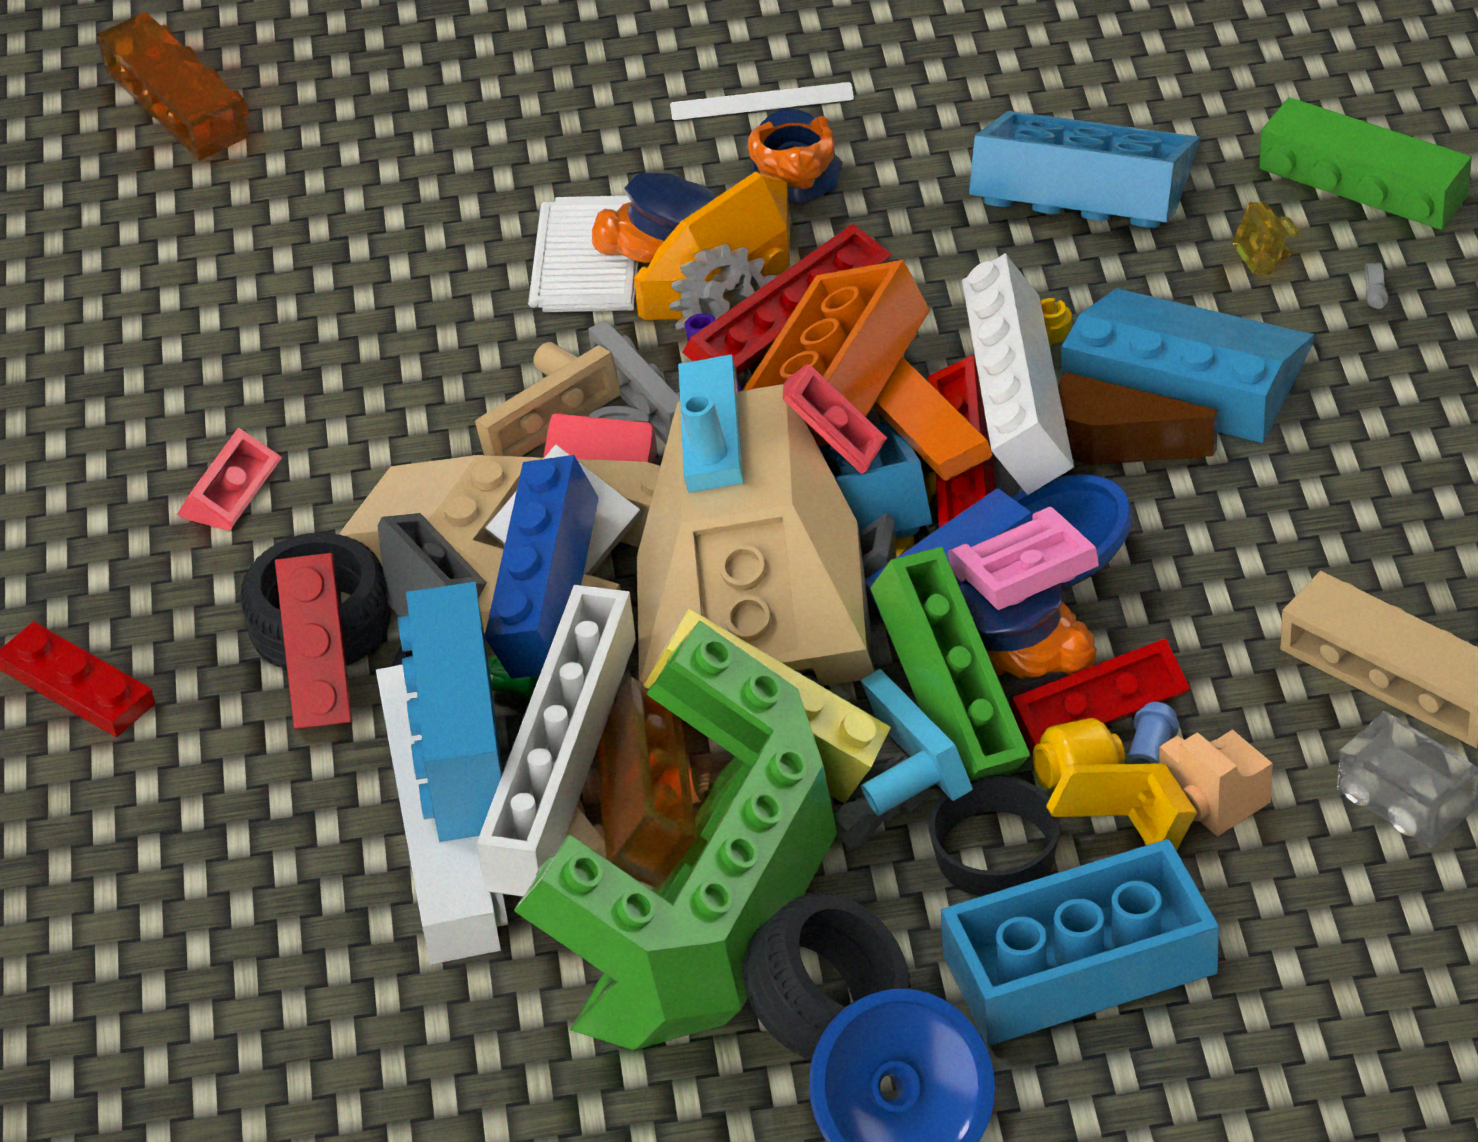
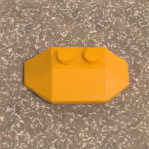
[634,172,790,320]

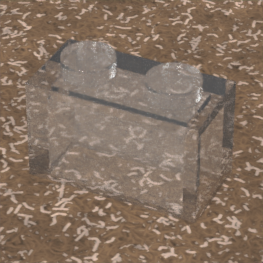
[1337,711,1478,849]

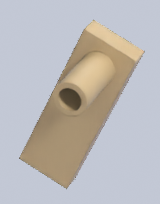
[475,342,621,457]

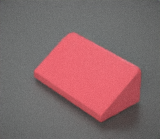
[782,363,887,474]
[543,414,657,464]
[177,427,282,531]

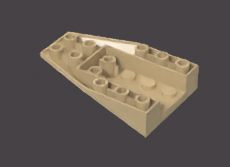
[637,384,876,713]

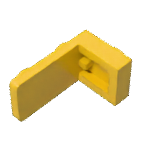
[1046,764,1197,851]

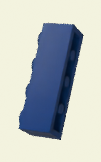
[484,455,599,679]

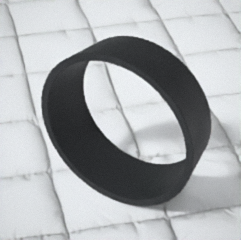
[929,776,1060,897]

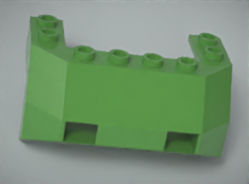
[514,620,837,1050]

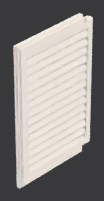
[528,195,638,312]

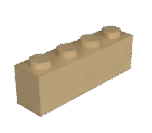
[1280,570,1478,748]

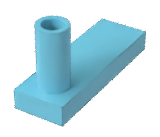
[678,355,744,493]
[861,669,973,816]

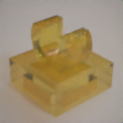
[1232,202,1300,274]

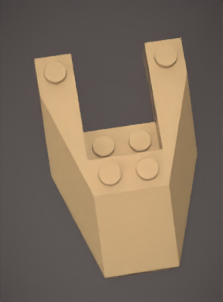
[339,455,660,633]

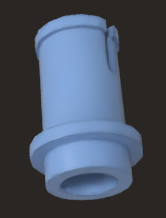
[1125,702,1180,764]

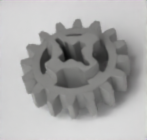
[670,244,776,342]

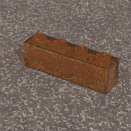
[97,12,249,161]
[596,677,697,889]

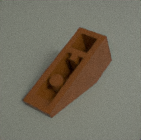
[1058,372,1218,465]

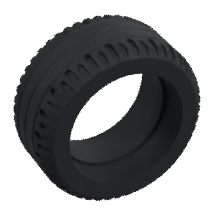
[240,533,391,670]
[742,892,911,1060]

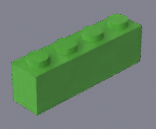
[1260,97,1472,230]
[870,547,1030,781]

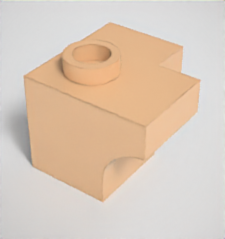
[1159,729,1273,837]

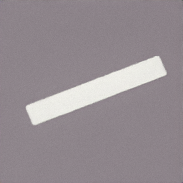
[670,82,854,120]

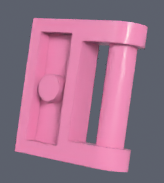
[948,507,1099,610]

